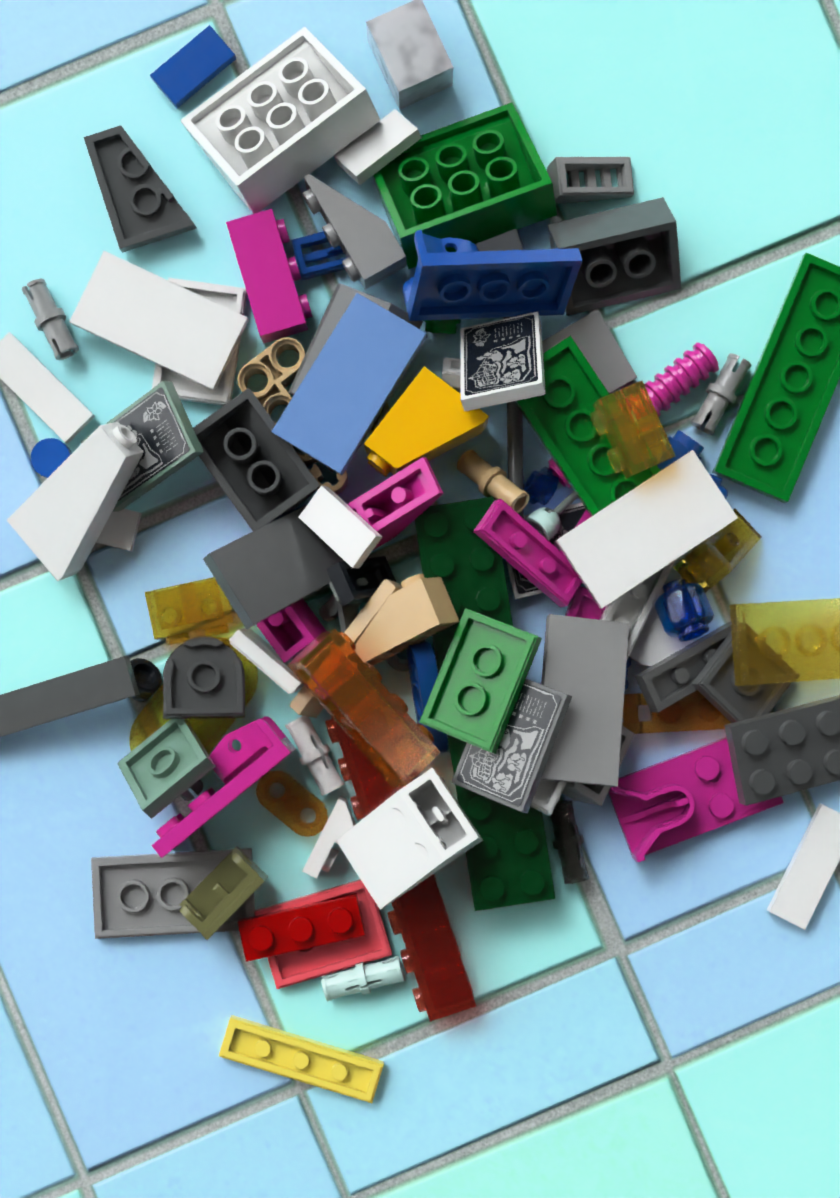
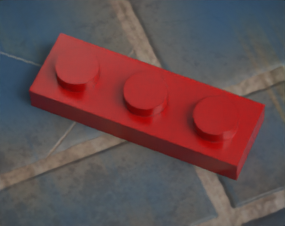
[237,894,365,962]

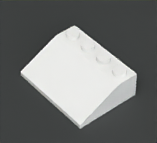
[180,27,381,214]

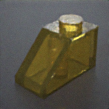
[673,508,762,597]

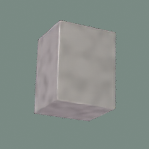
[366,0,454,110]

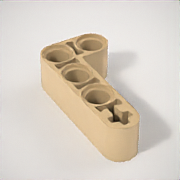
[237,337,348,495]

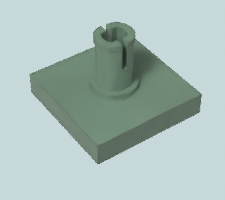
[117,719,215,819]

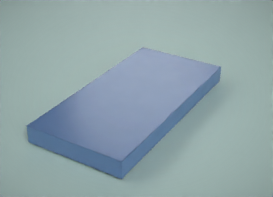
[271,293,428,475]

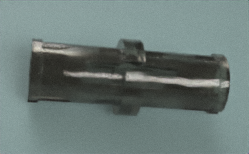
[550,800,589,884]

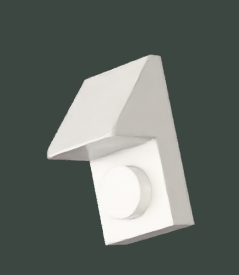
[302,796,356,879]

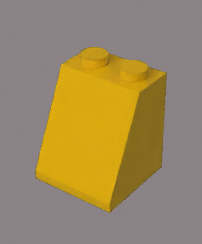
[364,366,489,477]

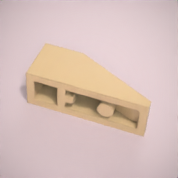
[341,574,460,673]

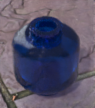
[654,579,714,642]

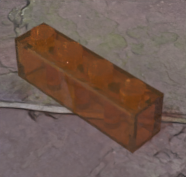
[287,629,441,787]

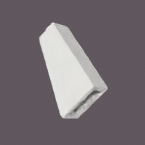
[6,422,144,581]

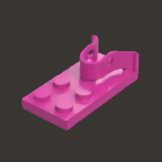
[151,716,296,858]
[608,737,784,862]

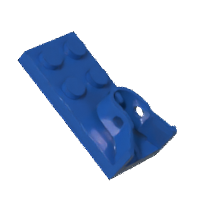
[402,229,582,321]

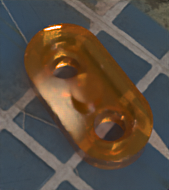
[256,770,328,837]

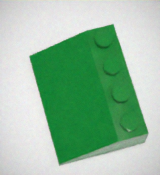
[372,102,557,270]

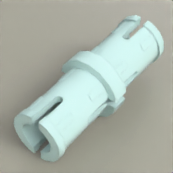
[321,956,405,1001]

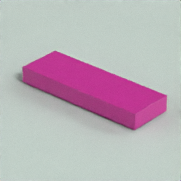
[473,499,583,608]

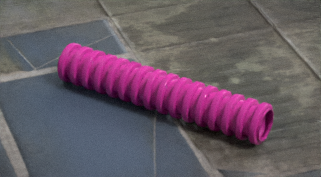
[548,342,719,489]

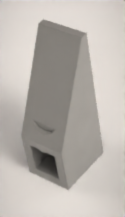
[302,174,406,290]

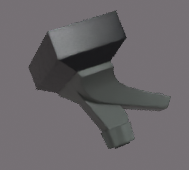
[319,556,396,636]

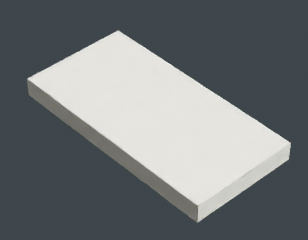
[69,251,249,391]
[555,450,738,609]

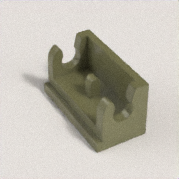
[179,846,268,940]

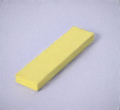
[219,1015,384,1103]

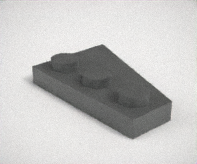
[83,125,197,253]

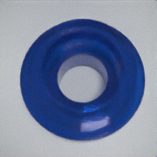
[524,466,559,506]

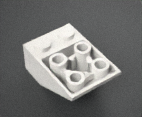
[336,767,483,910]

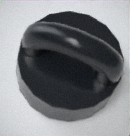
[130,658,162,702]

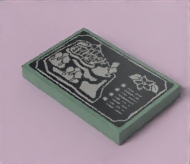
[81,381,204,512]

